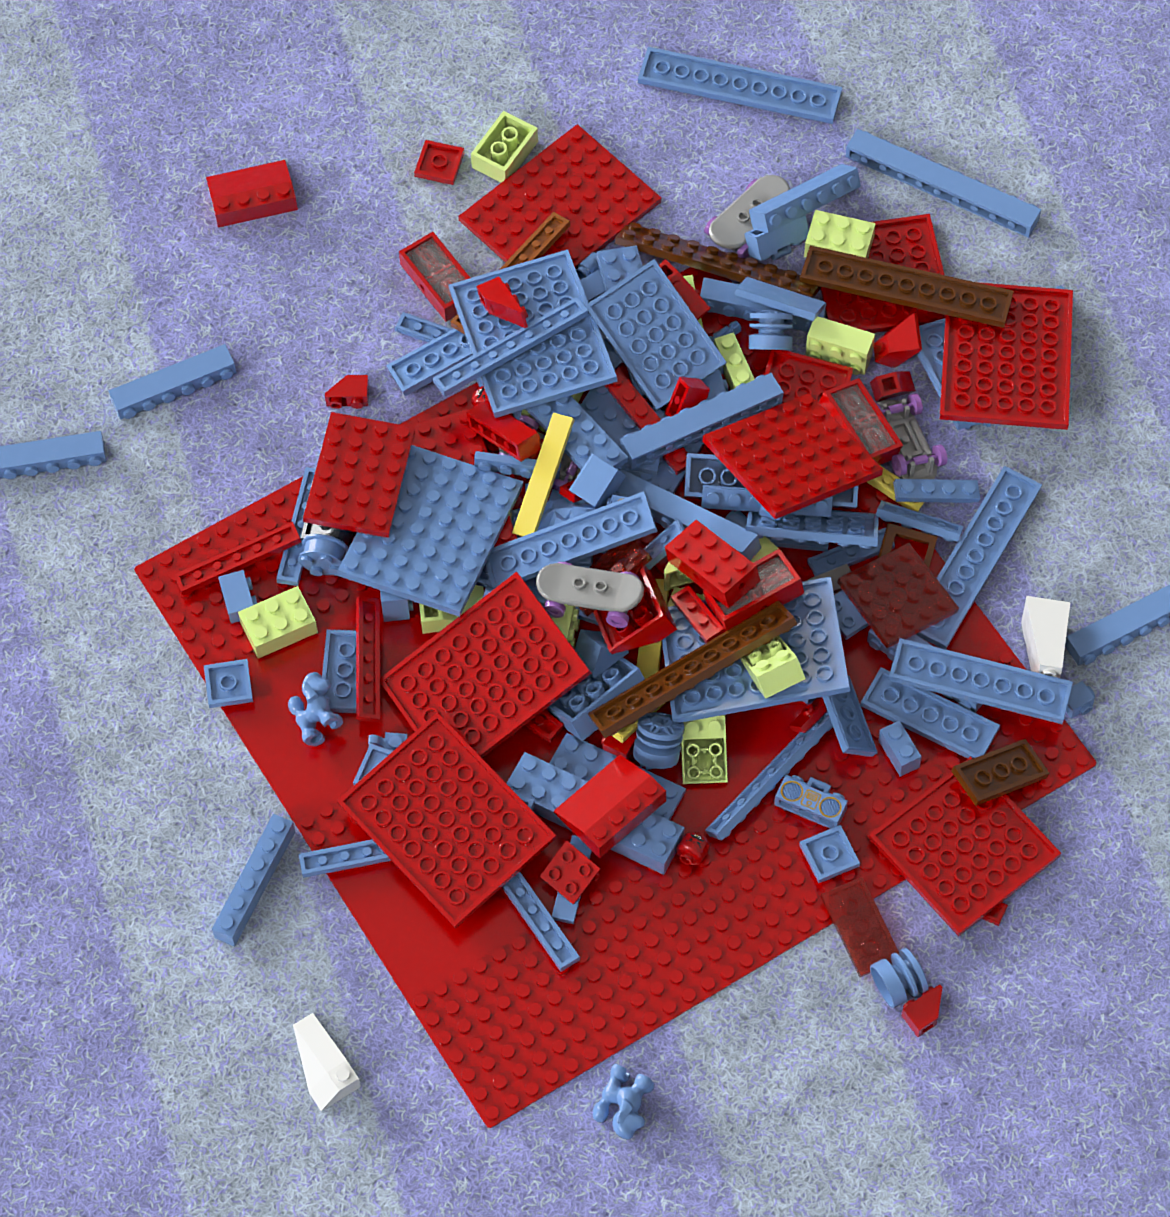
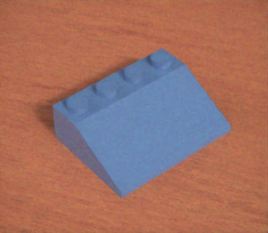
[546,657,645,741]

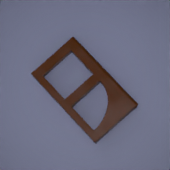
[867,523,937,616]

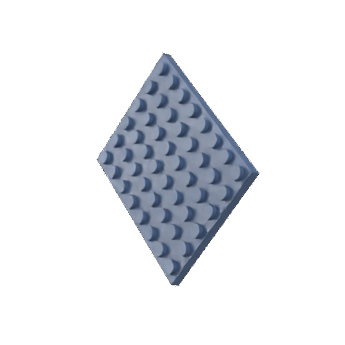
[448,250,617,418]
[337,445,523,617]
[662,577,850,723]

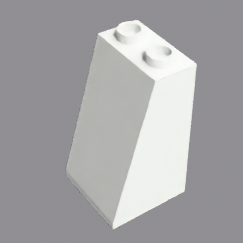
[1021,596,1070,678]

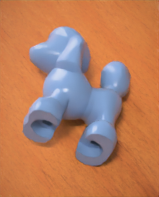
[288,672,343,746]
[593,1064,655,1140]

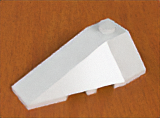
[293,1013,361,1111]

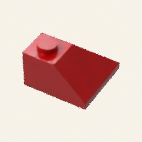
[874,313,922,368]

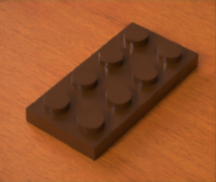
[952,739,1050,806]

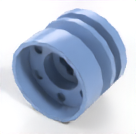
[749,310,793,350]
[633,712,684,769]
[870,947,928,1009]

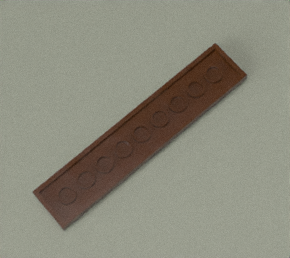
[614,222,820,298]
[800,245,1014,328]
[588,600,797,738]

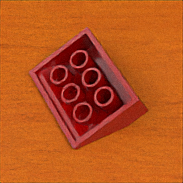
[206,160,298,228]
[592,560,677,654]
[554,755,666,858]

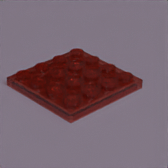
[837,543,959,648]

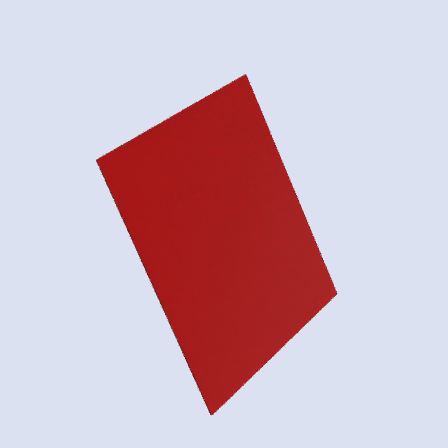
[134,267,1096,1128]

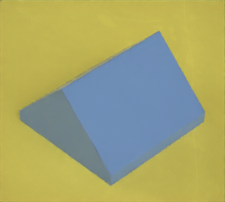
[569,454,627,508]
[575,629,629,678]

